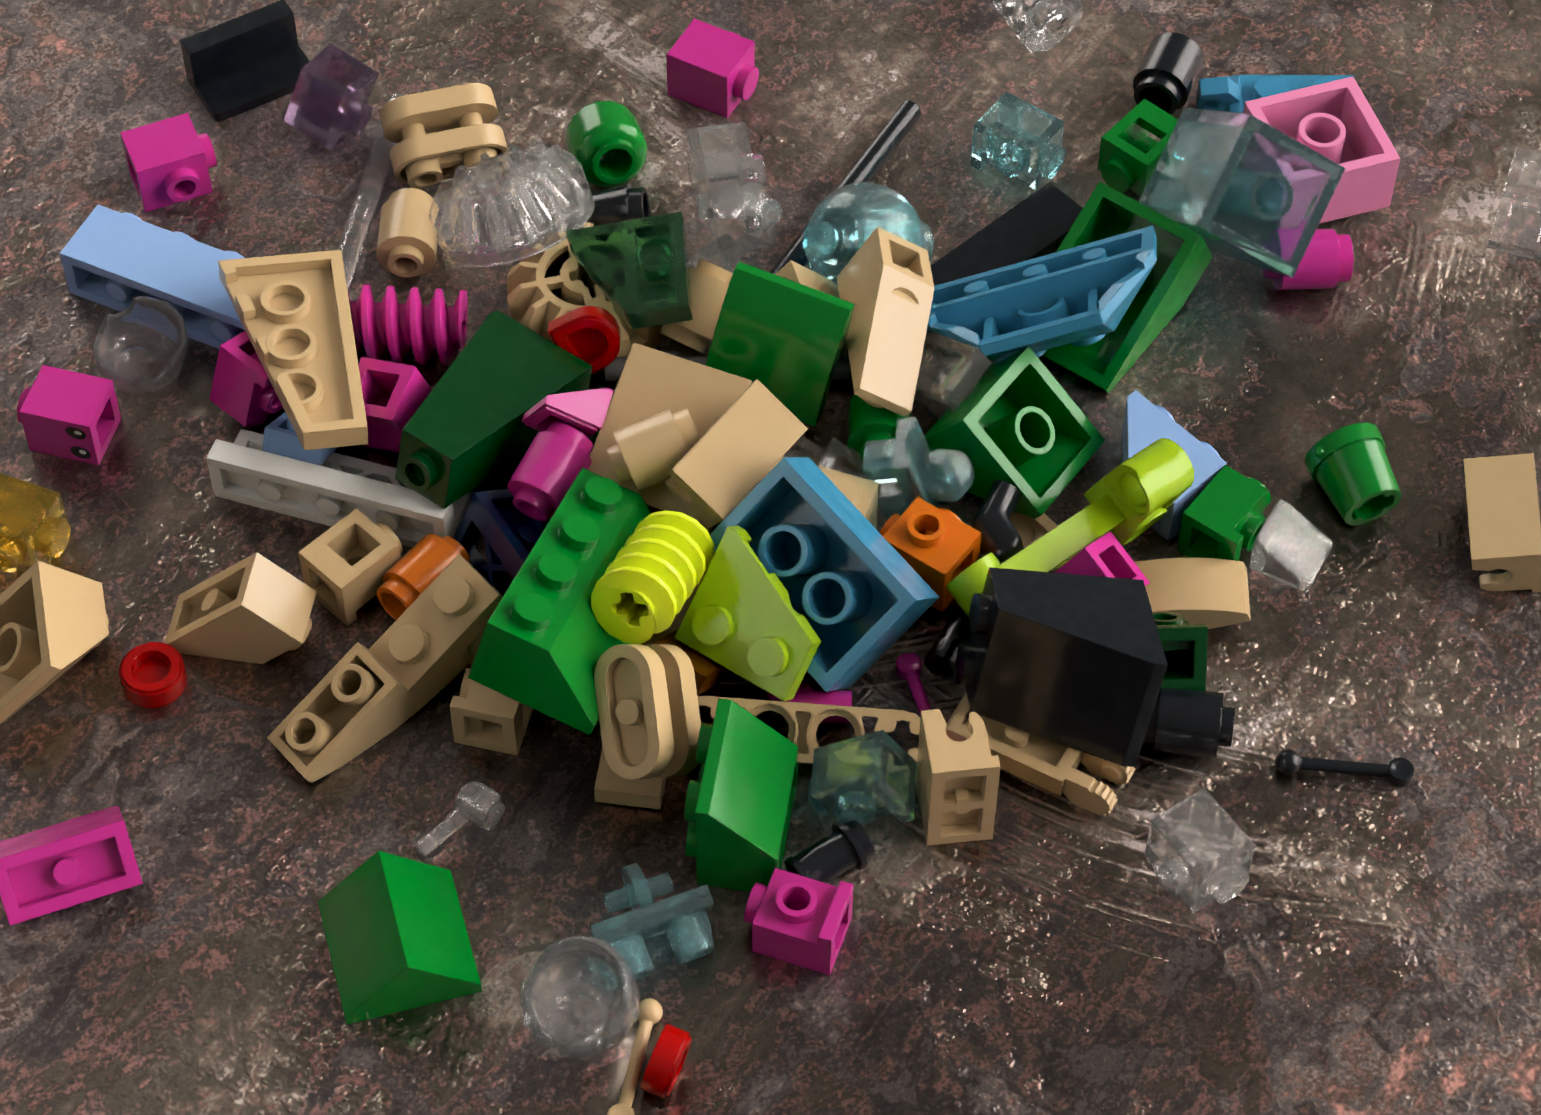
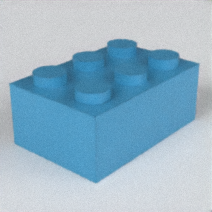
[710,457,939,692]

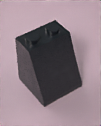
[955,567,1168,767]

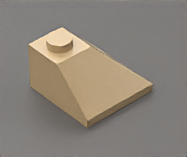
[0,560,109,725]

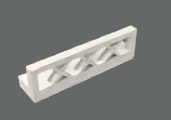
[206,429,474,548]

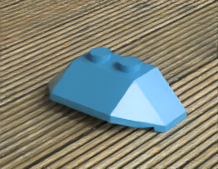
[927,225,1157,363]

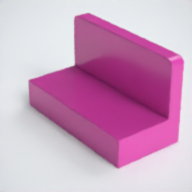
[0,806,143,926]

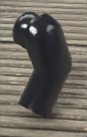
[972,480,1024,564]

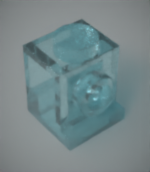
[971,91,1066,189]
[807,730,918,825]

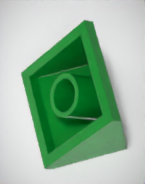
[318,851,482,1025]

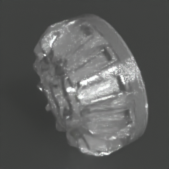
[428,142,595,268]

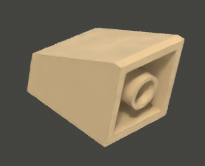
[588,342,752,533]

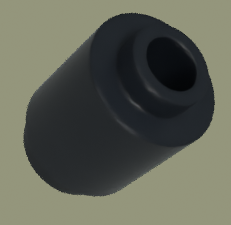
[1133,32,1204,115]
[1143,688,1235,759]

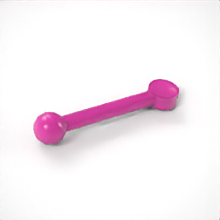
[896,652,932,717]

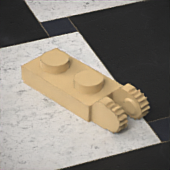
[946,693,1136,816]

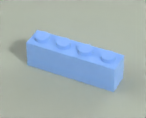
[60,204,245,349]

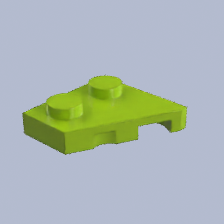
[675,525,821,701]

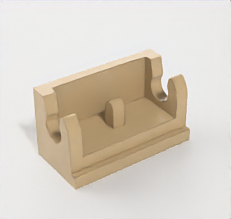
[665,379,808,530]
[1463,453,1541,593]
[916,709,1001,846]

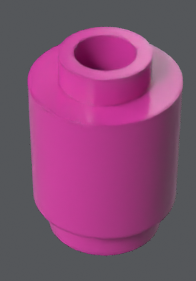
[1261,229,1354,290]
[507,422,594,521]

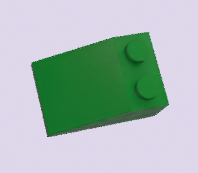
[1041,181,1213,394]

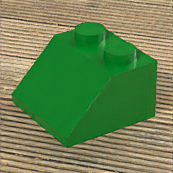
[920,346,1105,519]

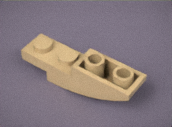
[267,554,503,783]

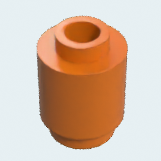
[377,534,470,620]

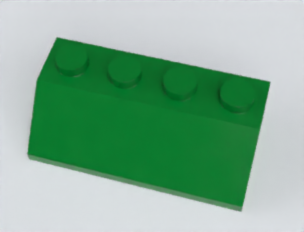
[468,468,651,735]

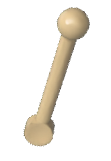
[607,998,663,1115]

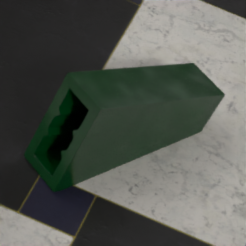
[395,310,593,509]

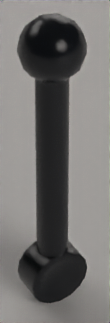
[1275,749,1414,787]

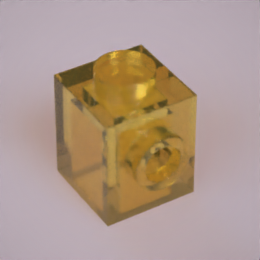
[0,473,71,573]

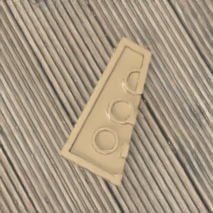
[218,250,368,450]

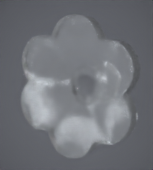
[709,182,782,256]

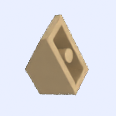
[164,552,317,664]

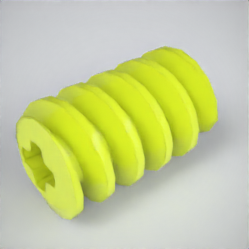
[591,510,715,644]

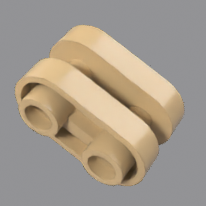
[379,83,509,189]
[594,644,701,780]

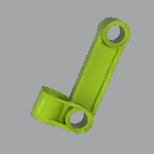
[946,438,1194,617]

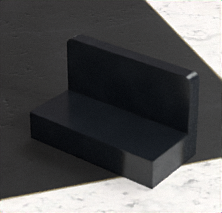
[180,0,318,122]

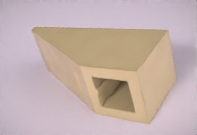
[837,227,934,417]

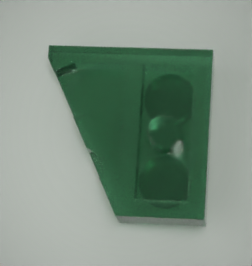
[566,212,693,330]

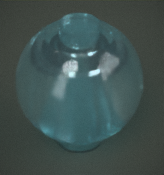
[803,182,934,286]

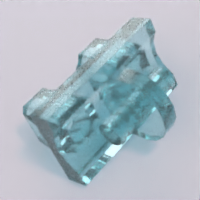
[862,417,975,521]
[585,863,714,986]

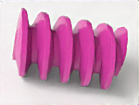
[347,284,468,366]

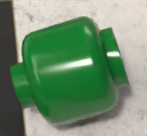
[565,101,647,187]

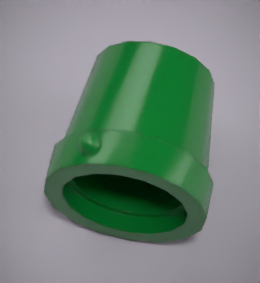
[1304,422,1402,526]

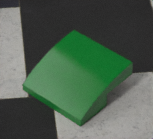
[706,262,855,426]

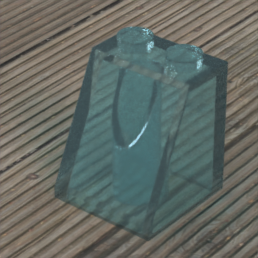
[1139,107,1345,278]

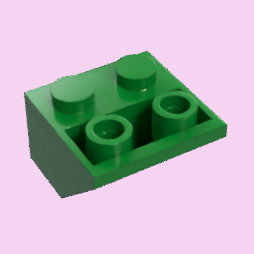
[684,698,798,892]

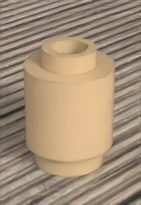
[376,188,440,278]
[659,258,733,353]
[606,408,700,491]

